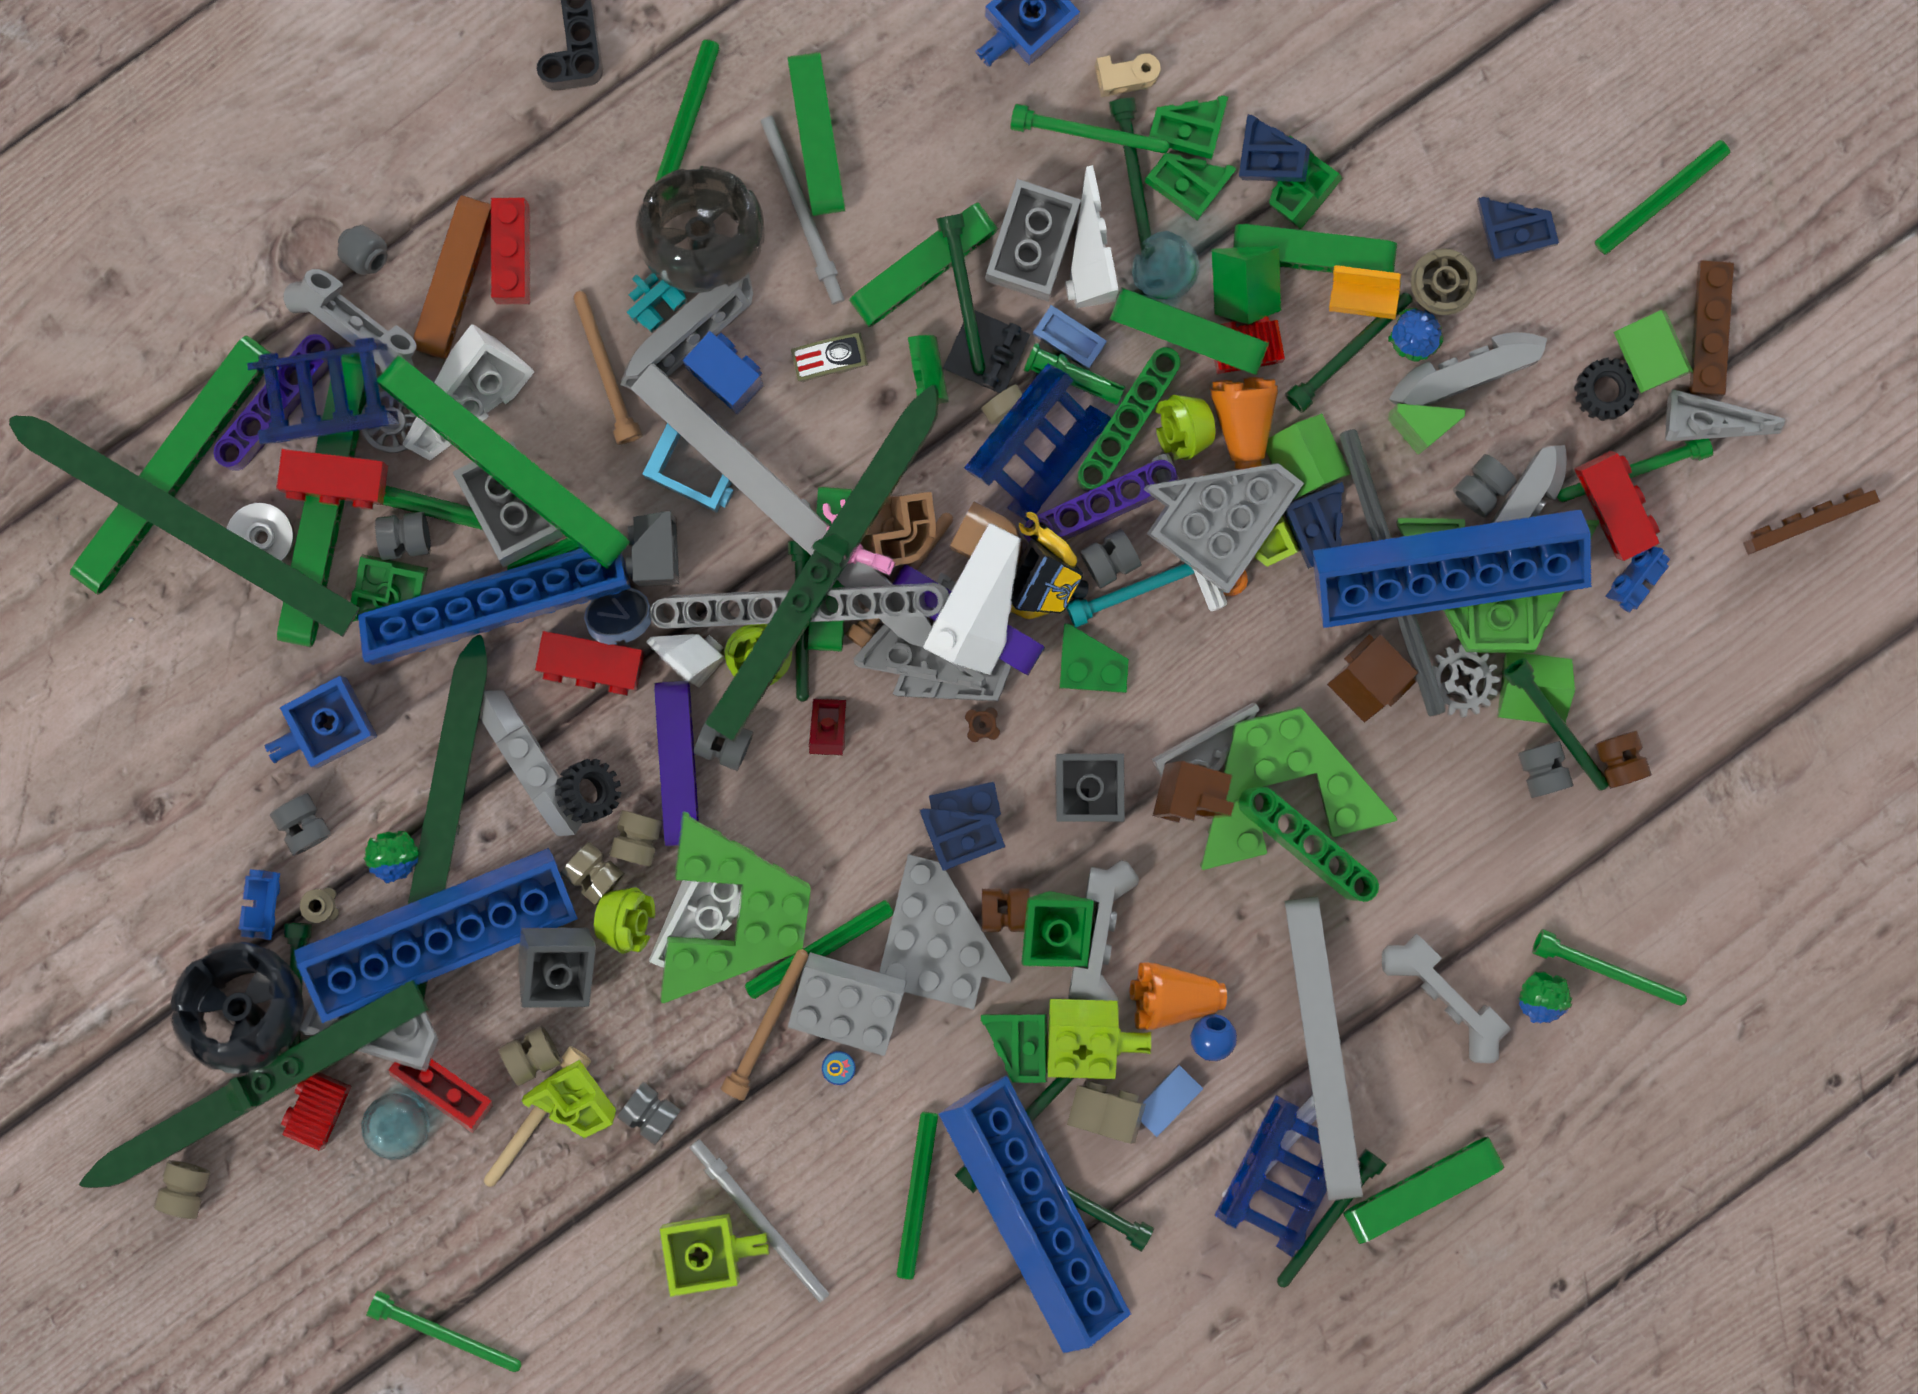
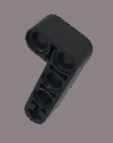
[536,0,603,91]

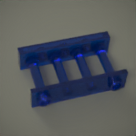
[247,337,399,444]
[964,363,1111,522]
[1214,1095,1355,1257]

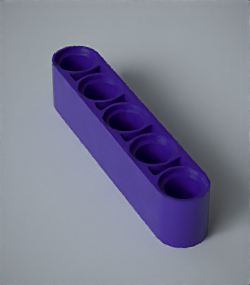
[213,334,336,471]
[1024,460,1178,543]
[892,564,1045,676]
[654,680,699,846]

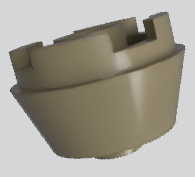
[1411,249,1478,315]

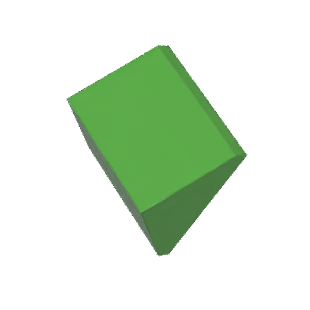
[1614,310,1693,393]
[1388,404,1465,455]
[1266,414,1351,501]
[1497,653,1575,724]

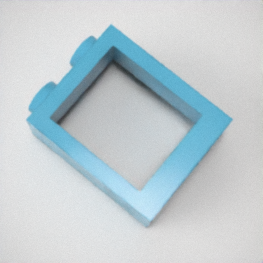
[642,423,734,512]

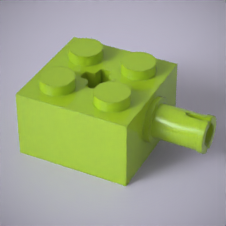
[1047,999,1151,1079]
[660,1213,769,1297]

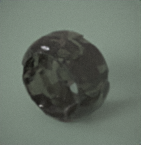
[635,166,765,293]

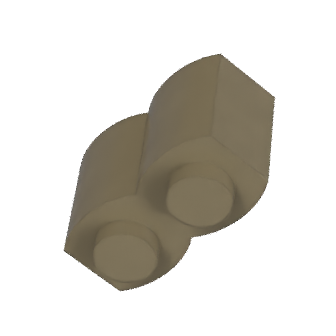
[1067,1081,1146,1144]

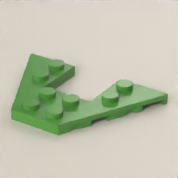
[1396,518,1599,653]
[1200,707,1397,870]
[660,812,811,1003]

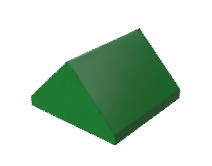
[1212,245,1281,324]
[1021,891,1094,967]

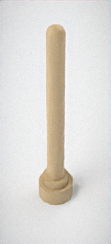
[484,1046,591,1187]

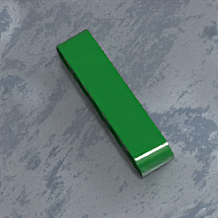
[787,52,845,216]
[849,202,999,327]
[1233,224,1397,273]
[1110,287,1269,375]
[1077,347,1180,492]
[808,487,852,652]
[1239,787,1379,902]
[1343,1137,1505,1244]

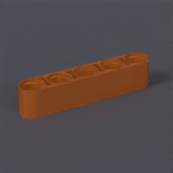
[413,195,491,360]

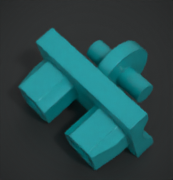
[627,272,688,333]

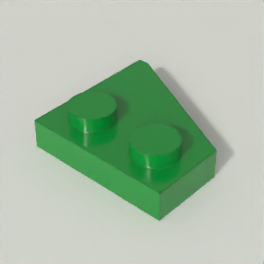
[1149,95,1228,159]
[1144,153,1236,221]
[1059,624,1129,693]
[981,1014,1048,1083]

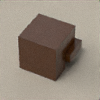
[1327,634,1418,723]
[1152,761,1234,823]

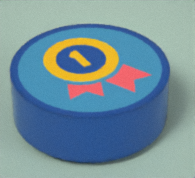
[822,1051,855,1085]

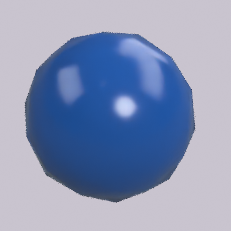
[1190,1014,1237,1062]

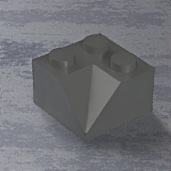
[626,511,680,587]
[1055,754,1124,822]
[518,928,596,1008]

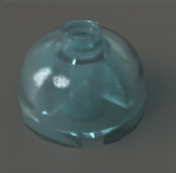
[1132,231,1200,301]
[361,1092,430,1160]

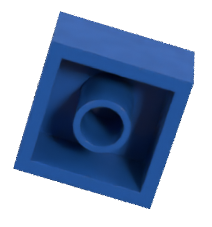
[682,331,764,415]

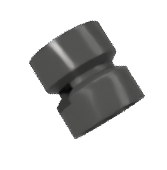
[1453,454,1517,518]
[375,511,431,560]
[1080,528,1142,589]
[693,714,754,771]
[1518,741,1574,798]
[270,793,332,856]
[617,1082,681,1145]

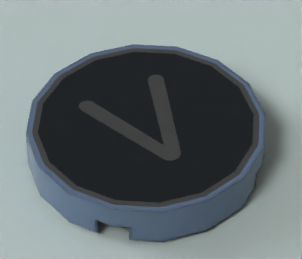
[584,589,651,645]

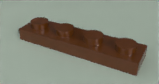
[1689,260,1734,396]
[1743,488,1880,555]

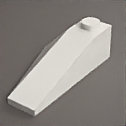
[1065,165,1118,309]
[403,324,534,460]
[923,523,1020,675]
[647,634,725,688]
[649,881,742,968]

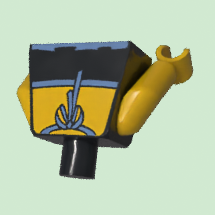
[1010,512,1089,619]

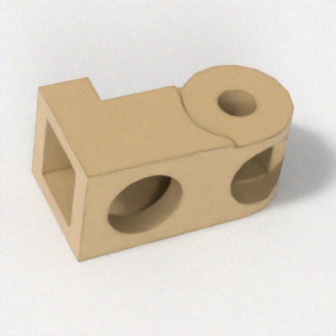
[1095,54,1160,98]

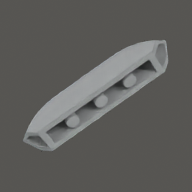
[620,273,753,389]
[1389,332,1547,406]
[1491,445,1567,523]
[480,690,582,836]

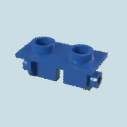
[1605,546,1670,613]
[238,869,280,940]

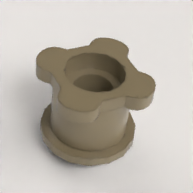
[300,888,340,924]

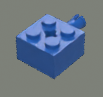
[975,0,1080,67]
[264,676,378,768]

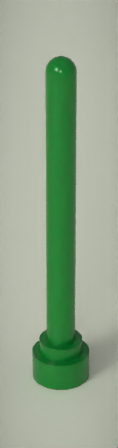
[1010,103,1170,153]
[1557,439,1714,502]
[1532,929,1687,1006]
[366,1291,522,1372]

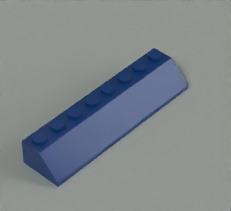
[1313,509,1592,628]
[358,549,631,665]
[294,848,578,1023]
[939,1076,1131,1353]

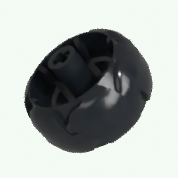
[171,942,304,1074]

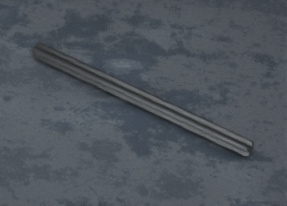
[1340,429,1445,716]

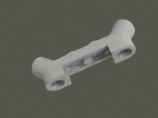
[283,269,416,373]
[1068,860,1139,1001]
[1382,934,1511,1063]

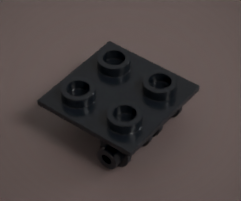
[943,310,1031,393]

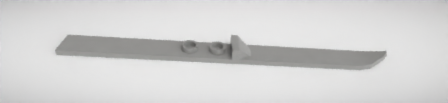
[630,363,933,647]

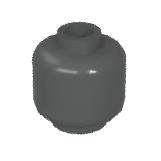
[337,225,388,275]

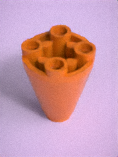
[1210,377,1278,469]
[1129,962,1227,1030]

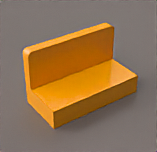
[1329,266,1401,320]

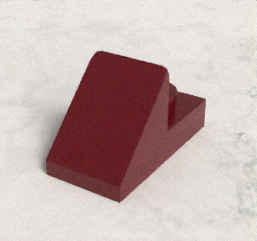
[809,699,846,755]

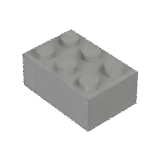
[985,179,1081,302]
[453,441,563,568]
[787,952,907,1056]

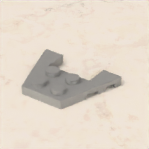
[893,573,1012,702]

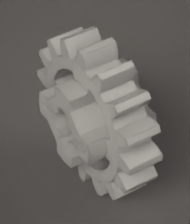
[1432,644,1500,718]

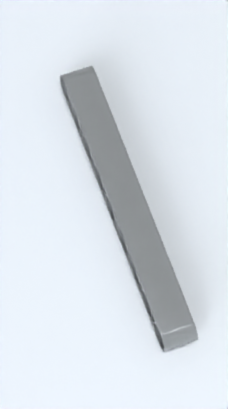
[650,583,949,629]
[1285,896,1363,1201]

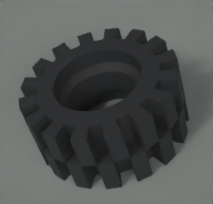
[1574,358,1639,421]
[555,759,622,823]

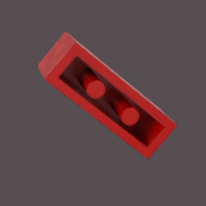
[491,197,530,305]
[276,449,389,510]
[1574,451,1660,561]
[535,631,645,696]
[388,1058,493,1133]

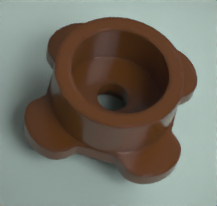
[965,707,1000,742]

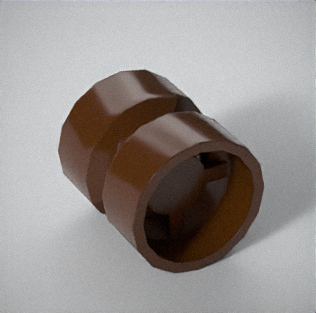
[1595,730,1652,789]
[982,888,1030,932]

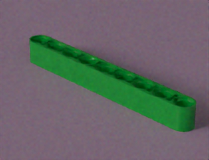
[70,335,275,595]
[277,351,374,647]
[376,355,630,569]

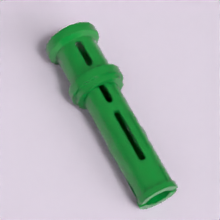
[1023,343,1125,406]

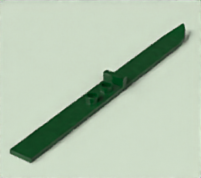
[705,385,939,742]
[9,415,361,637]
[408,634,488,999]
[79,980,429,1189]

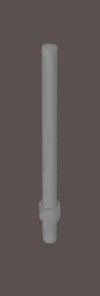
[761,116,845,305]
[689,1139,829,1303]

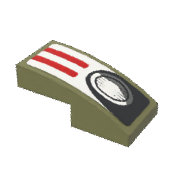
[791,333,868,382]

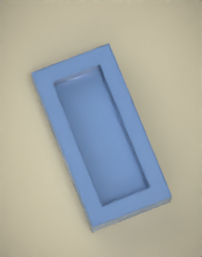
[1033,305,1107,370]
[1141,1064,1204,1137]

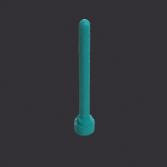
[1066,563,1195,628]

